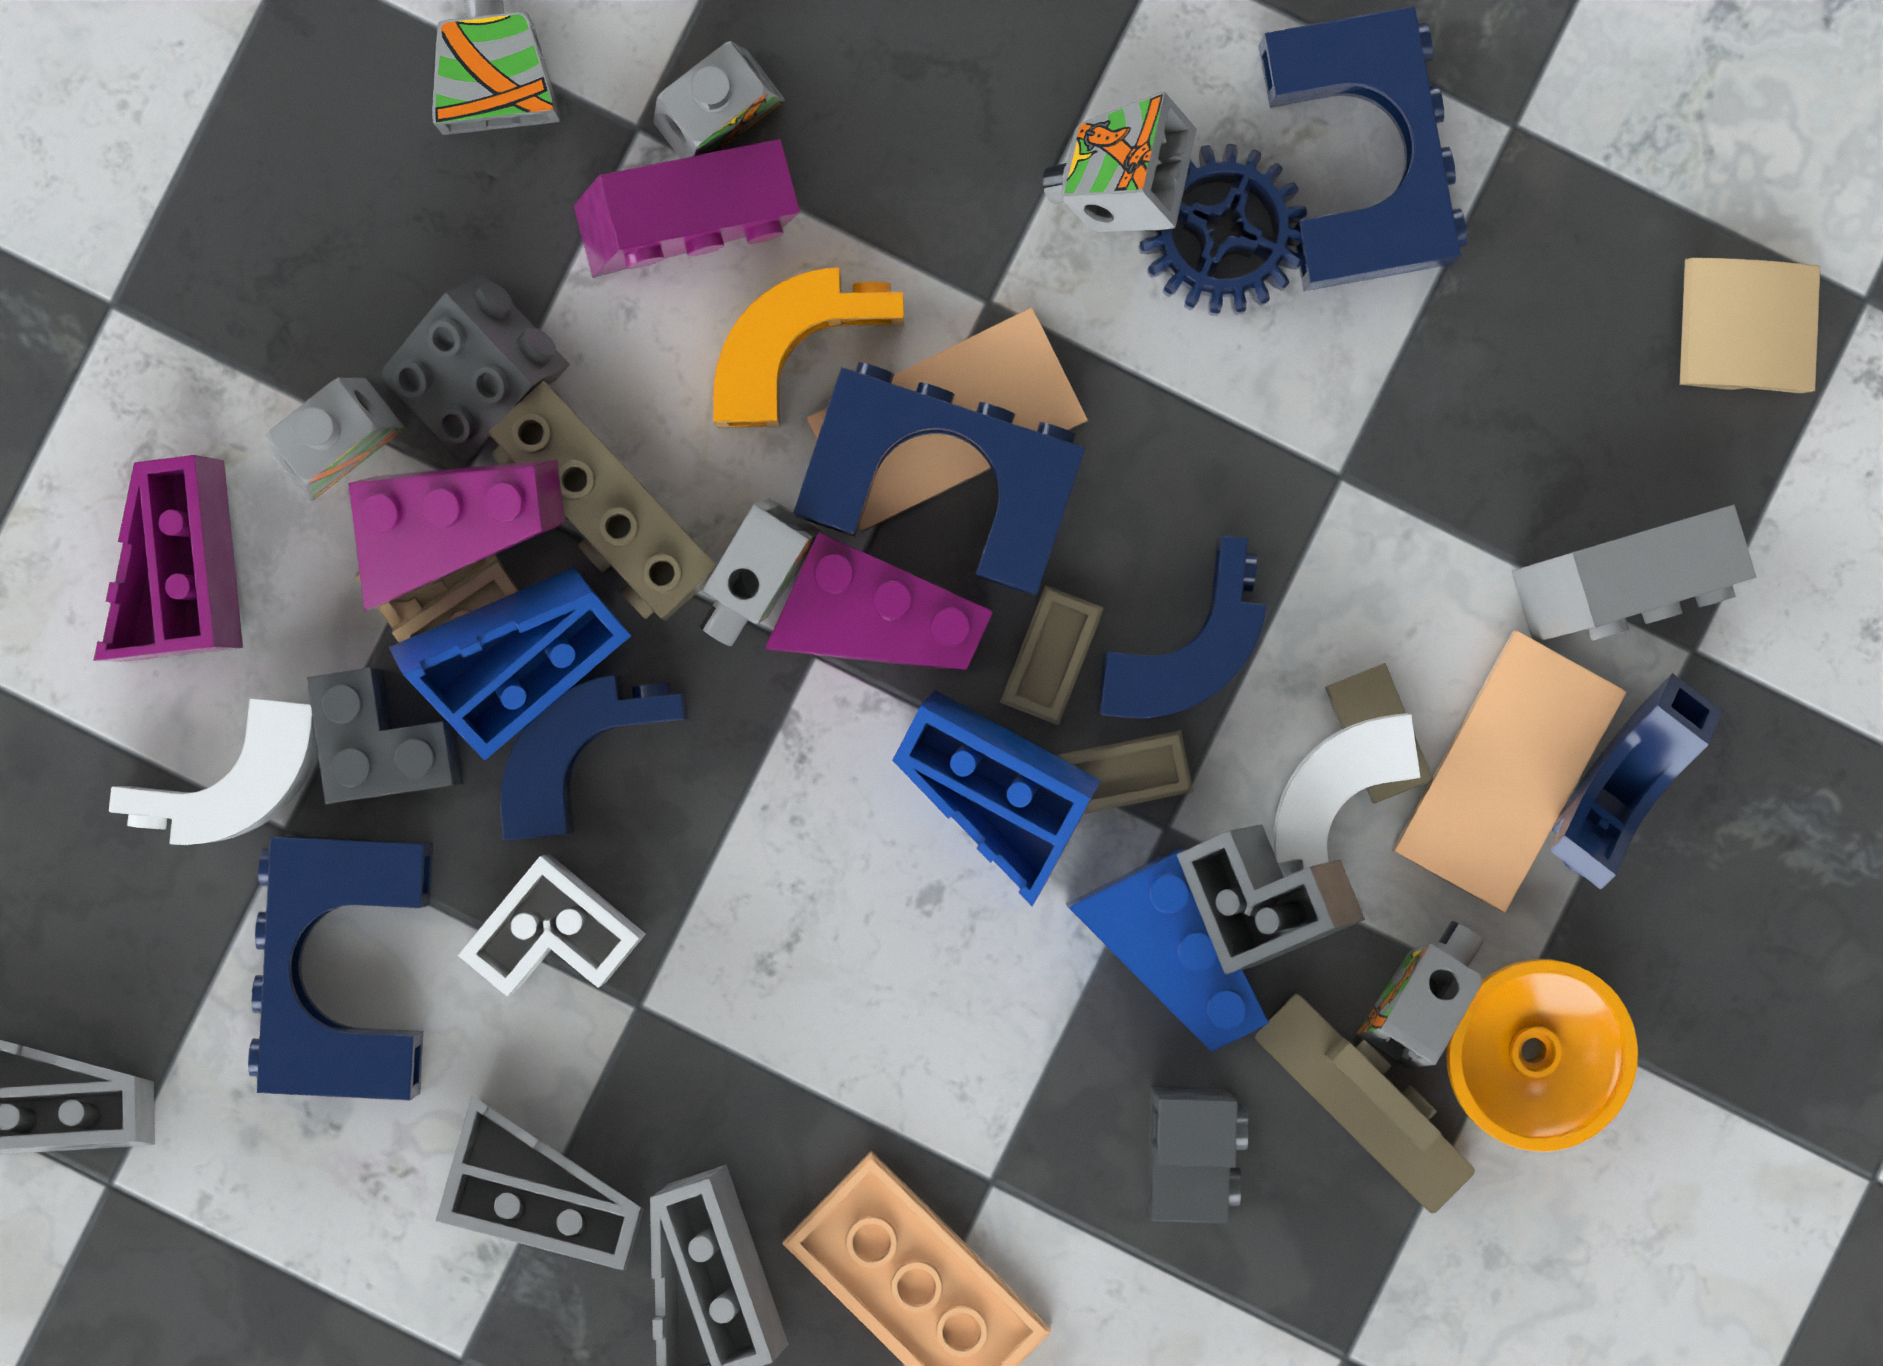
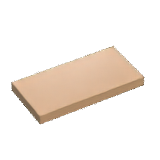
[806,307,1088,532]
[1392,630,1627,913]
[782,1150,1051,1366]

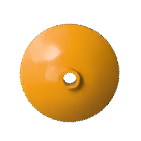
[1446,959,1638,1152]

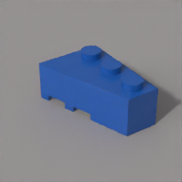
[389,567,631,761]
[892,690,1101,907]
[1066,848,1269,1052]

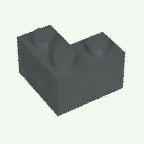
[307,668,463,804]
[1176,824,1365,975]
[1148,1086,1249,1223]

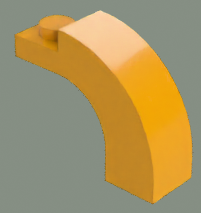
[713,267,904,428]

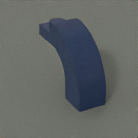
[1098,536,1267,719]
[1550,673,1723,889]
[500,675,689,841]

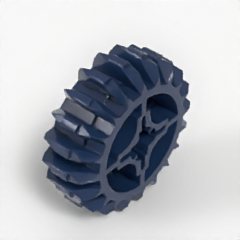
[1138,144,1307,316]

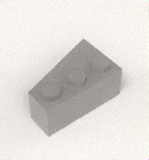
[1512,504,1757,642]
[0,1040,155,1154]
[436,1095,644,1271]
[650,1164,789,1366]

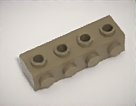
[488,380,717,621]

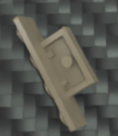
[1254,994,1475,1213]

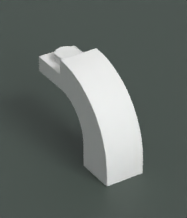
[109,698,318,845]
[1273,713,1421,875]

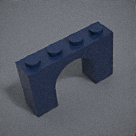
[1259,6,1467,291]
[793,362,1085,596]
[248,835,433,1101]

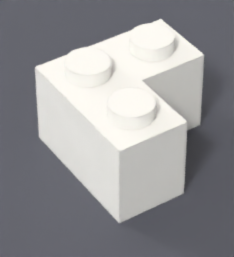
[458,854,646,997]

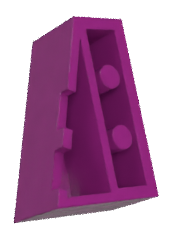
[574,139,800,278]
[93,455,243,662]
[348,459,565,611]
[765,532,993,672]

